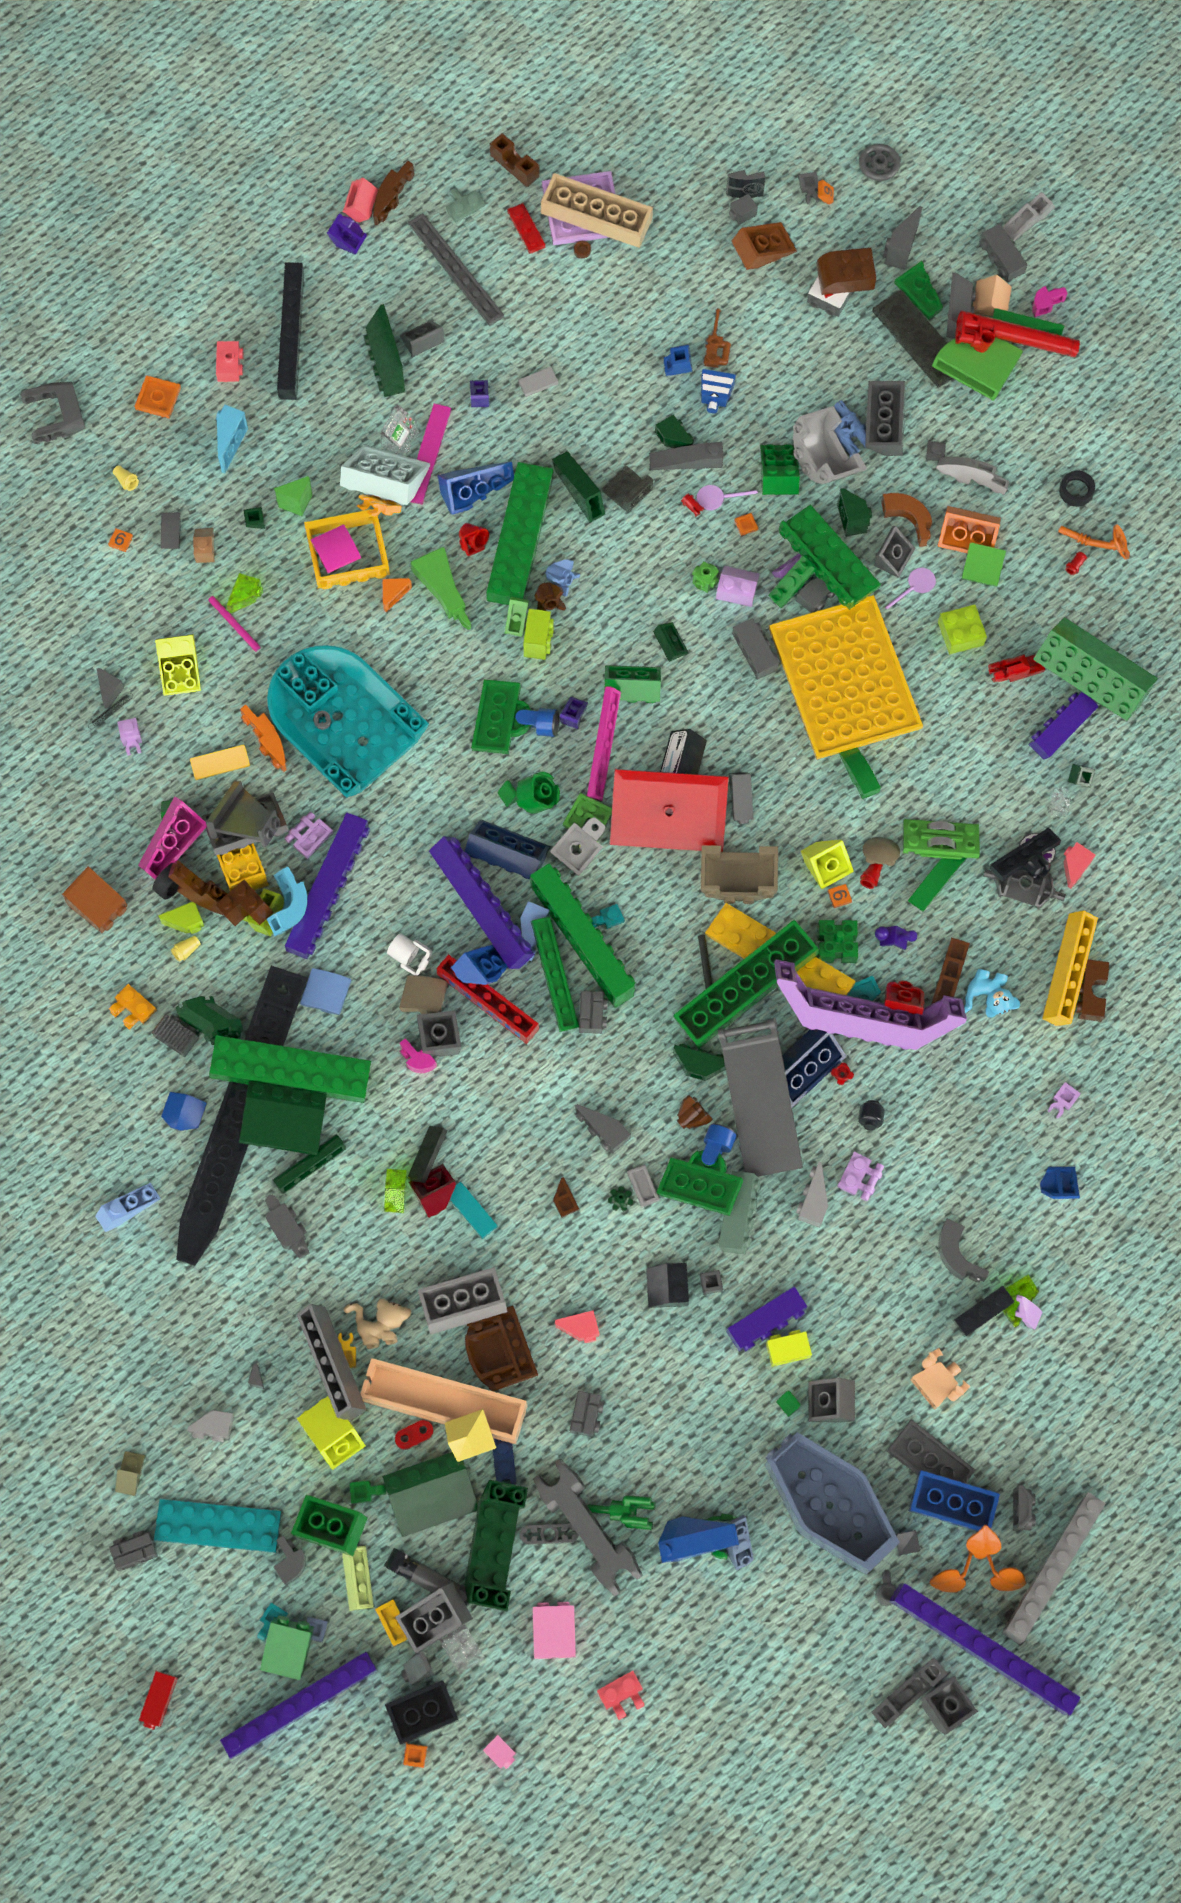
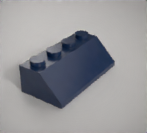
[464,819,551,879]
[782,1029,847,1107]

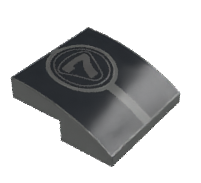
[726,170,766,198]

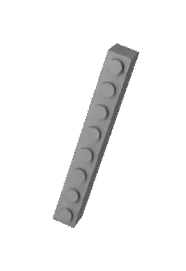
[1002,1492,1106,1645]

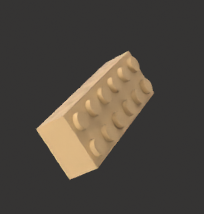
[541,173,653,248]

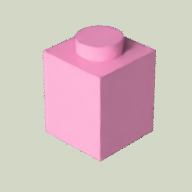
[483,1735,516,1769]

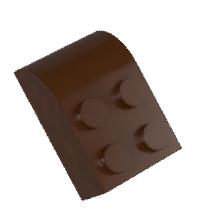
[816,247,877,295]

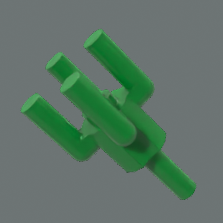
[588,1495,656,1530]

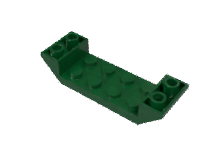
[465,1479,528,1612]

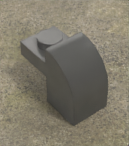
[274,1536,306,1586]

